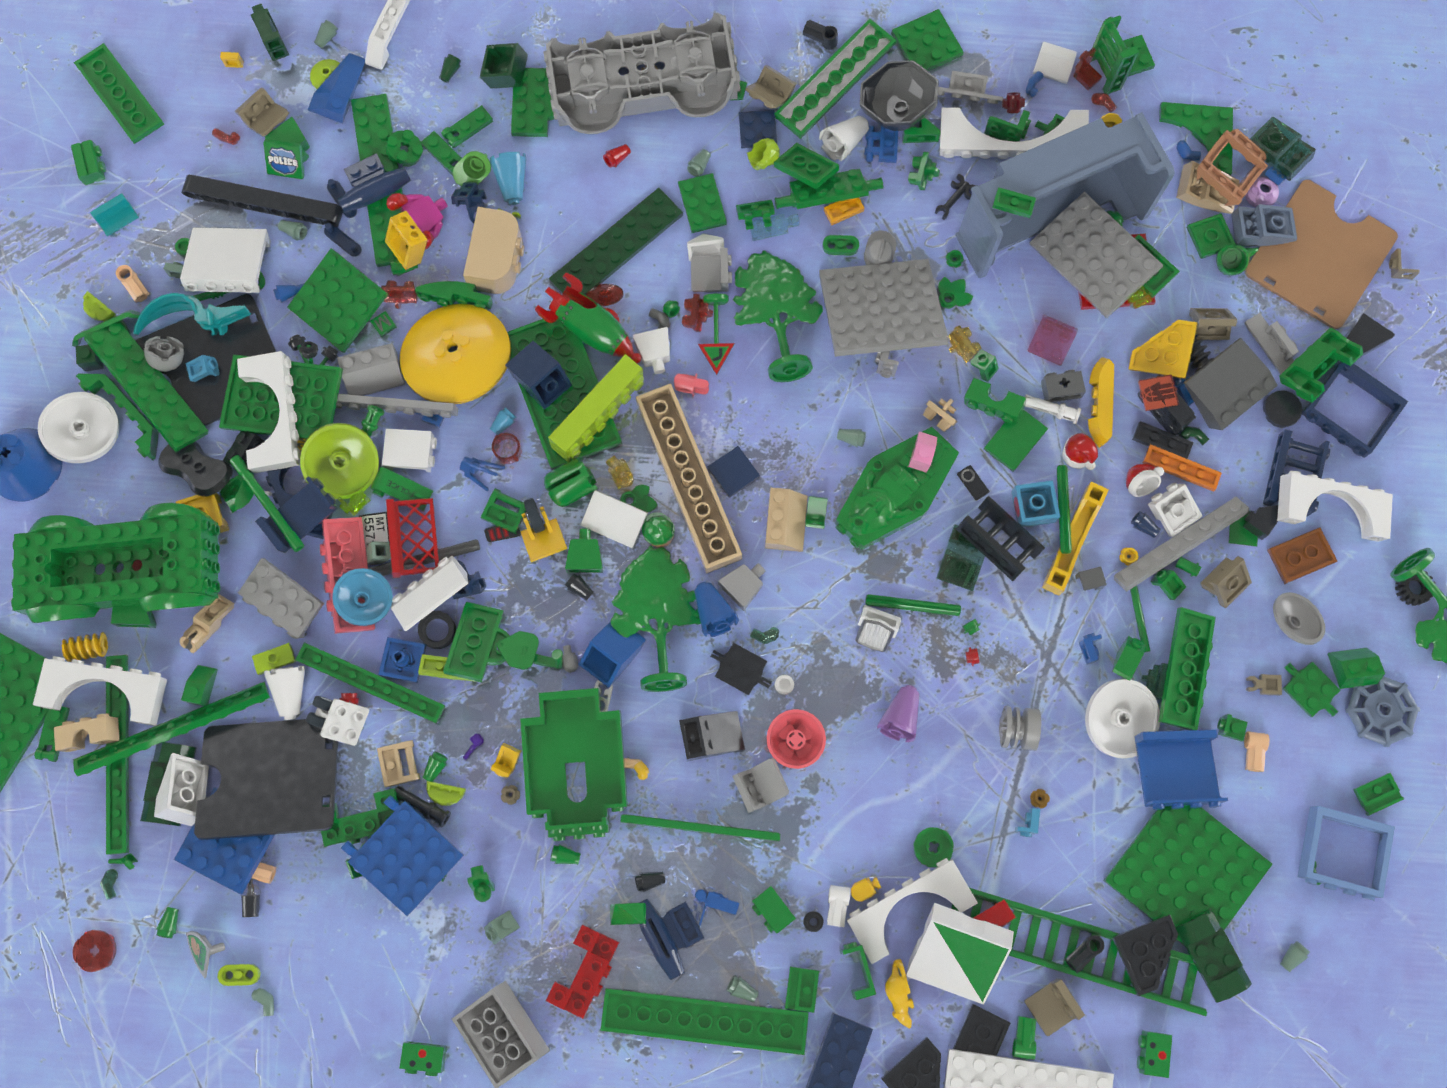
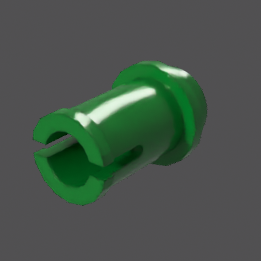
[1175,556,1202,577]

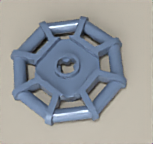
[1345,676,1420,747]

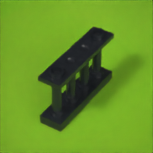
[956,496,1045,581]

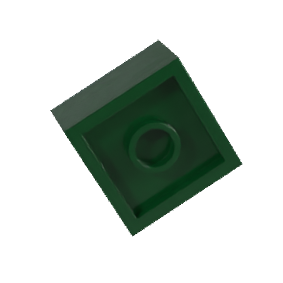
[480,43,528,88]

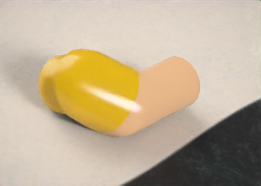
[624,758,649,780]

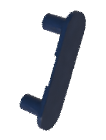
[327,179,357,218]
[324,223,362,256]

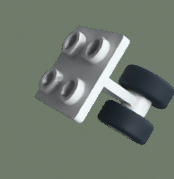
[306,696,369,746]

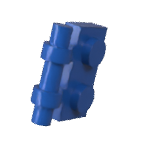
[864,126,899,163]

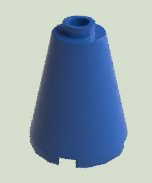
[694,582,739,637]

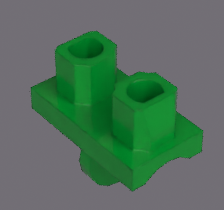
[908,152,940,190]
[467,865,495,902]

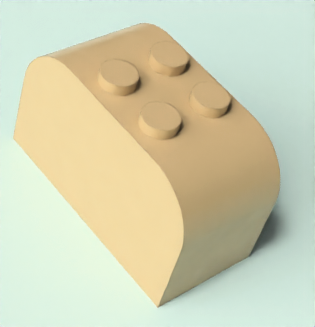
[463,207,525,294]

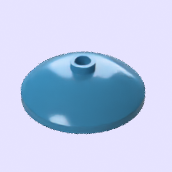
[332,568,393,626]

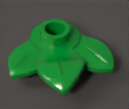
[938,277,973,309]
[620,485,658,513]

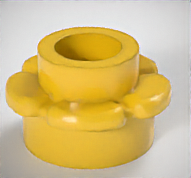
[1119,547,1139,566]

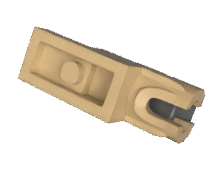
[179,594,234,653]

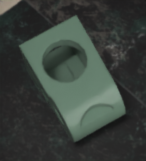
[366,542,391,565]

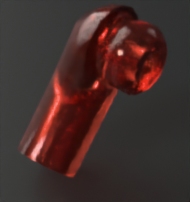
[1091,93,1117,113]
[212,128,240,145]

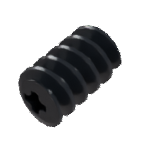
[1190,334,1214,373]

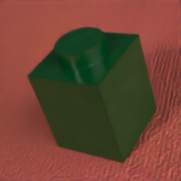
[75,345,104,371]

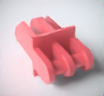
[674,373,709,397]

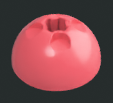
[767,709,826,769]

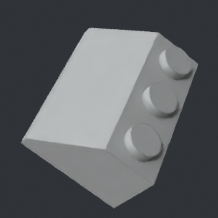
[337,343,405,396]

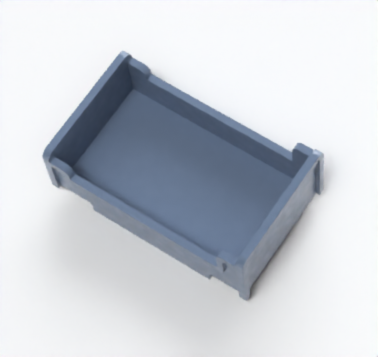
[955,113,1175,278]

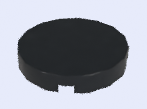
[1263,390,1303,428]

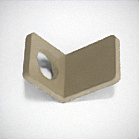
[1389,248,1420,279]

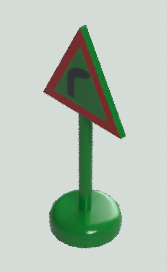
[698,293,735,375]

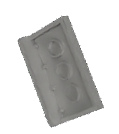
[238,558,324,639]

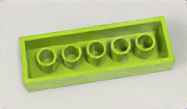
[548,354,644,462]

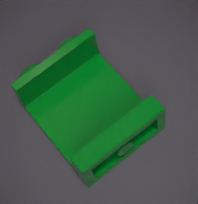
[840,942,876,1000]

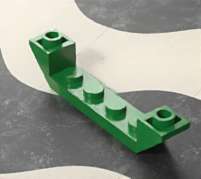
[76,373,159,460]

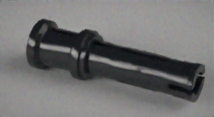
[395,785,451,828]

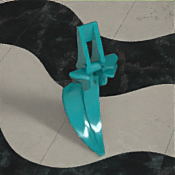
[133,293,251,335]

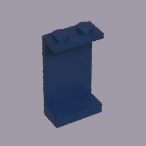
[255,476,338,553]

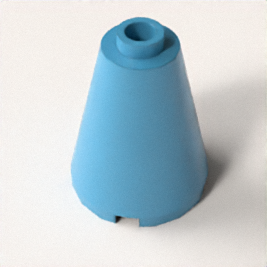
[490,152,526,205]

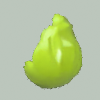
[747,138,780,170]

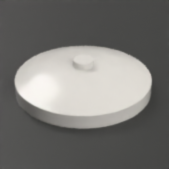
[38,392,119,463]
[1085,679,1160,758]

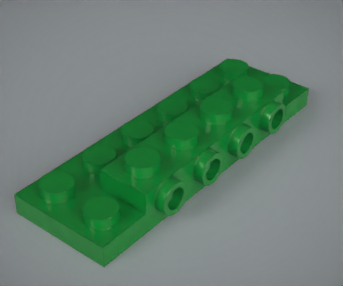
[1158,607,1216,730]

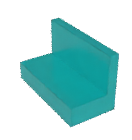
[90,193,139,237]

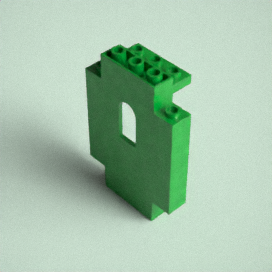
[520,688,628,841]

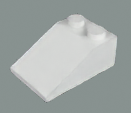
[154,753,209,826]

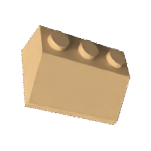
[765,487,808,552]

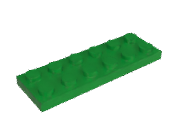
[73,43,164,144]

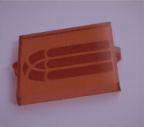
[1138,374,1179,411]

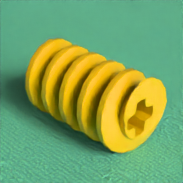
[62,632,108,662]

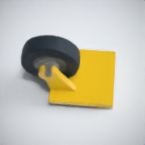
[520,498,567,562]

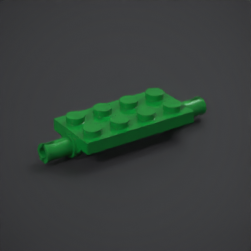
[774,169,884,209]

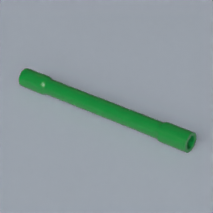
[230,455,305,552]

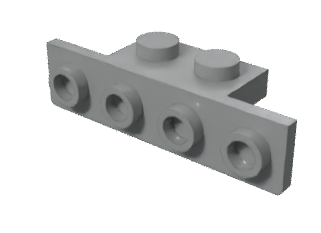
[938,71,1003,104]
[1244,313,1299,374]

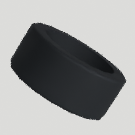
[418,611,456,649]

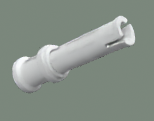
[1025,394,1081,425]

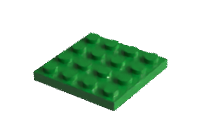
[287,248,388,353]

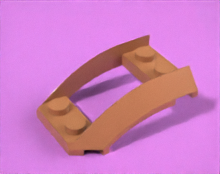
[1197,129,1268,206]

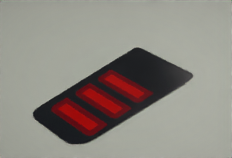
[484,526,521,542]

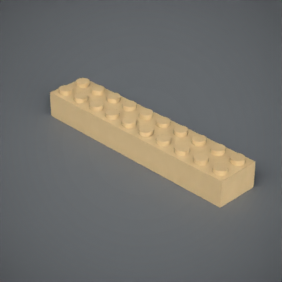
[636,383,742,574]

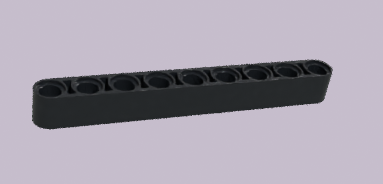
[181,174,343,227]

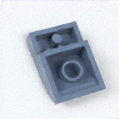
[1231,204,1297,246]

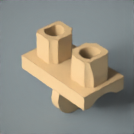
[923,398,958,432]

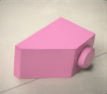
[908,431,937,472]

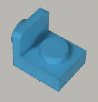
[186,355,220,382]
[1015,808,1040,837]

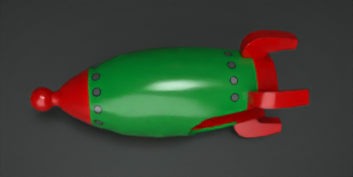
[535,273,642,364]

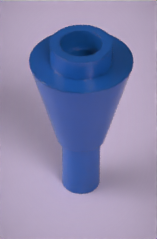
[273,283,305,303]

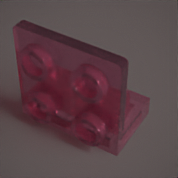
[1027,314,1078,365]

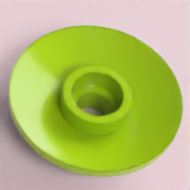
[310,59,340,89]

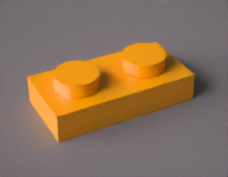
[823,198,865,226]

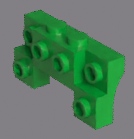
[1279,327,1363,403]
[321,788,398,847]

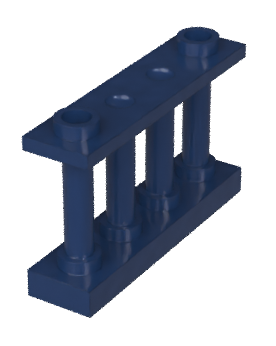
[1263,429,1330,517]

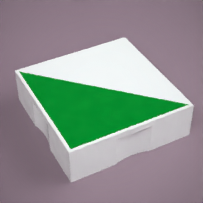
[906,903,1014,1005]

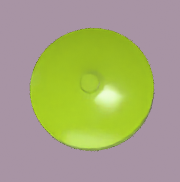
[300,423,379,499]

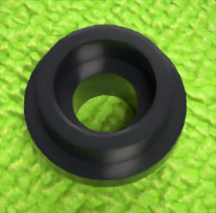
[803,911,824,932]

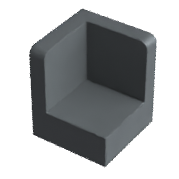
[1075,567,1107,591]

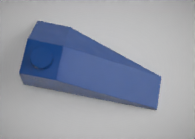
[308,53,366,124]

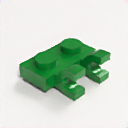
[736,199,775,230]

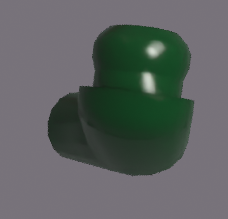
[1181,426,1210,446]

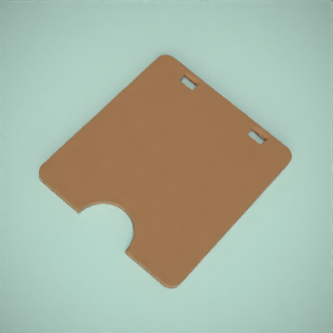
[1245,180,1398,329]

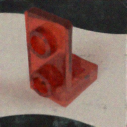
[1073,48,1102,90]

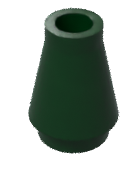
[439,54,461,83]

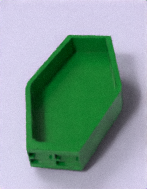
[835,427,959,550]

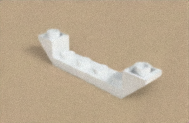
[365,0,410,70]

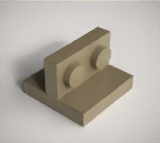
[1189,308,1237,340]
[1200,556,1252,608]

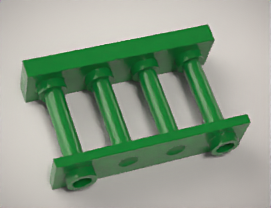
[1087,15,1139,95]

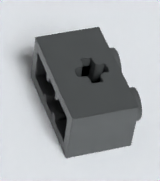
[1041,370,1086,402]

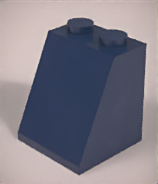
[505,341,572,410]

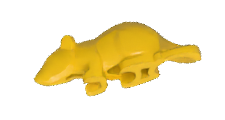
[885,959,914,1029]

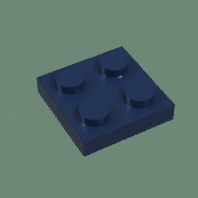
[739,110,777,148]

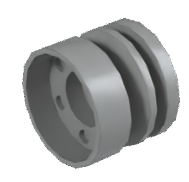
[999,706,1041,751]

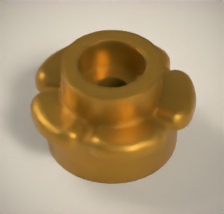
[1030,789,1050,809]

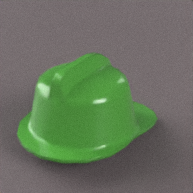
[453,151,491,188]

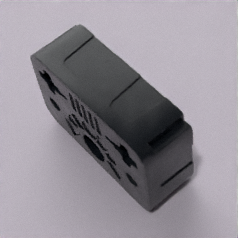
[1138,374,1196,435]

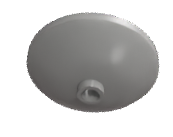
[1273,592,1325,645]

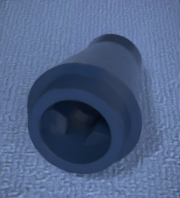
[1131,511,1161,538]

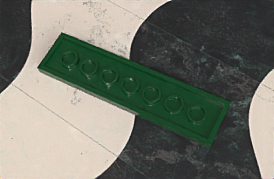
[549,188,683,296]

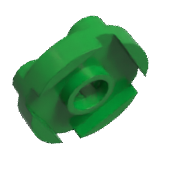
[386,129,423,167]
[913,827,954,868]

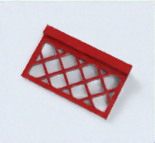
[386,498,439,578]

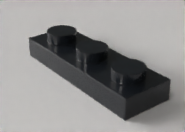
[1132,421,1194,459]

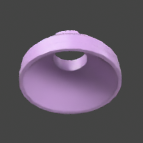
[1245,176,1279,208]

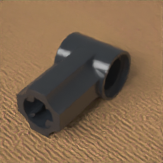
[803,20,838,50]
[1065,935,1105,973]

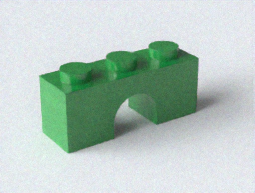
[964,378,1026,424]

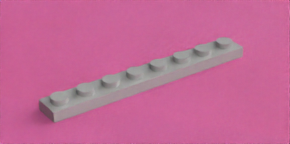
[336,394,459,418]
[1114,497,1249,592]

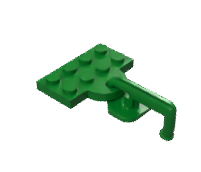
[443,602,563,683]

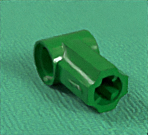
[1012,1016,1036,1060]

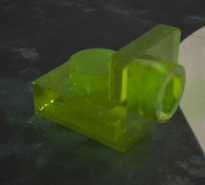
[1128,286,1152,309]
[337,490,371,516]

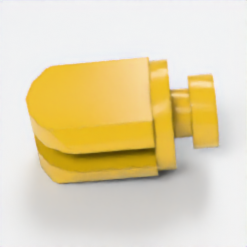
[851,877,882,902]

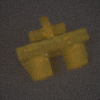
[948,325,982,363]
[606,455,634,489]

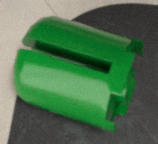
[544,455,599,507]

